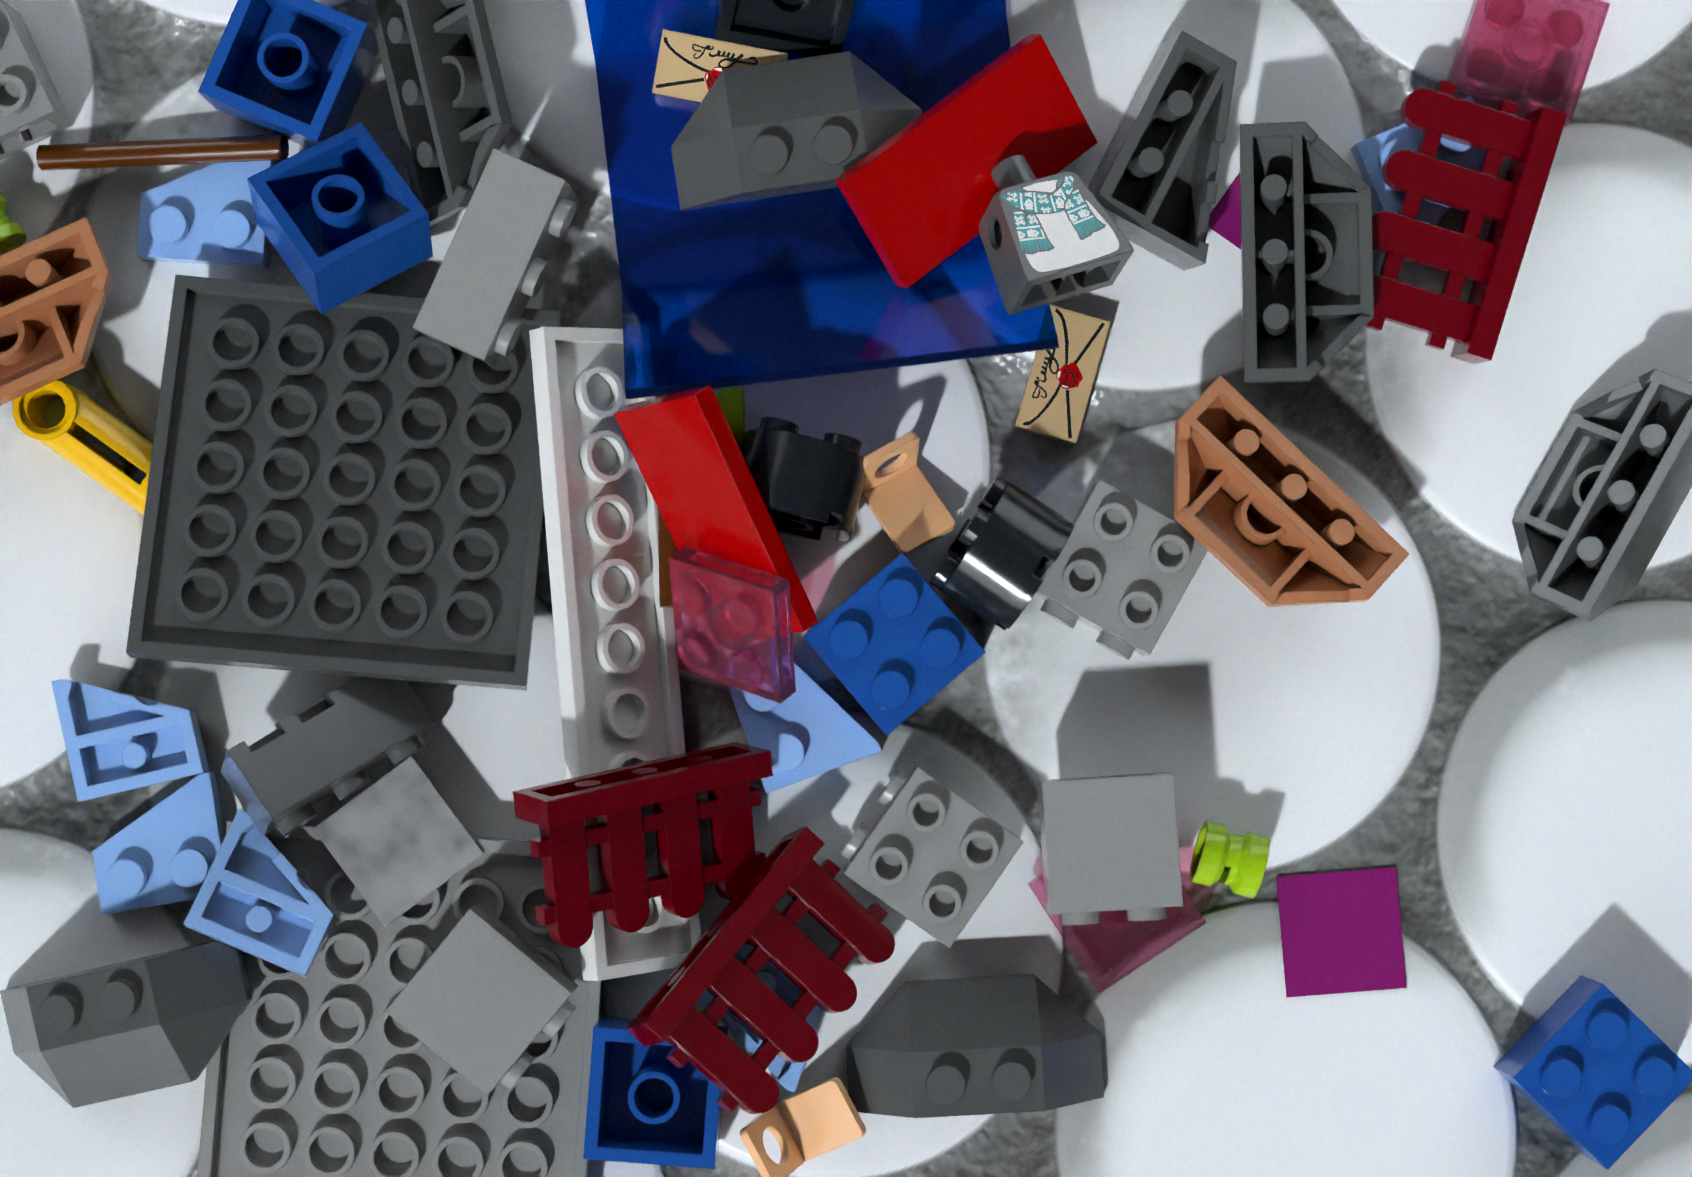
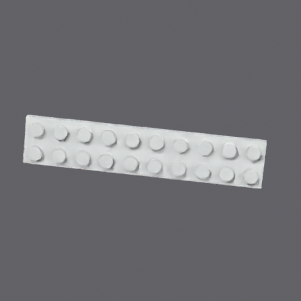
[529,326,701,981]

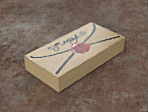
[652,29,789,103]
[1014,304,1111,445]

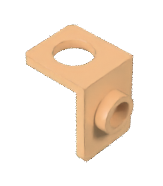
[861,431,955,556]
[740,1077,866,1177]

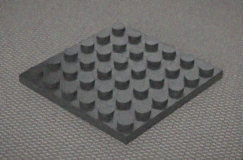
[126,275,562,691]

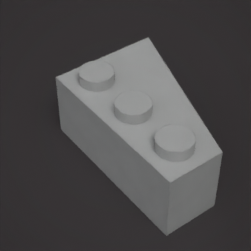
[412,148,581,366]

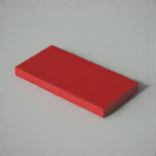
[835,34,1098,289]
[614,385,818,642]

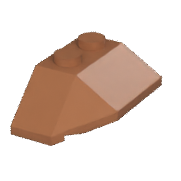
[0,217,113,406]
[1174,375,1409,607]

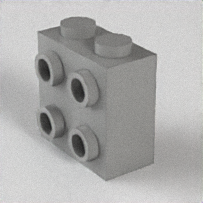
[0,0,73,160]
[1034,479,1208,660]
[840,766,1024,948]
[1037,772,1183,925]
[385,903,579,1096]

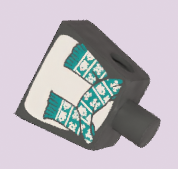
[979,155,1134,316]

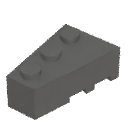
[1088,30,1237,271]
[220,677,434,836]

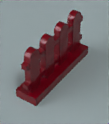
[1365,80,1568,364]
[513,742,773,948]
[626,826,895,1114]

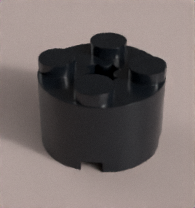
[740,417,866,542]
[929,475,1074,630]

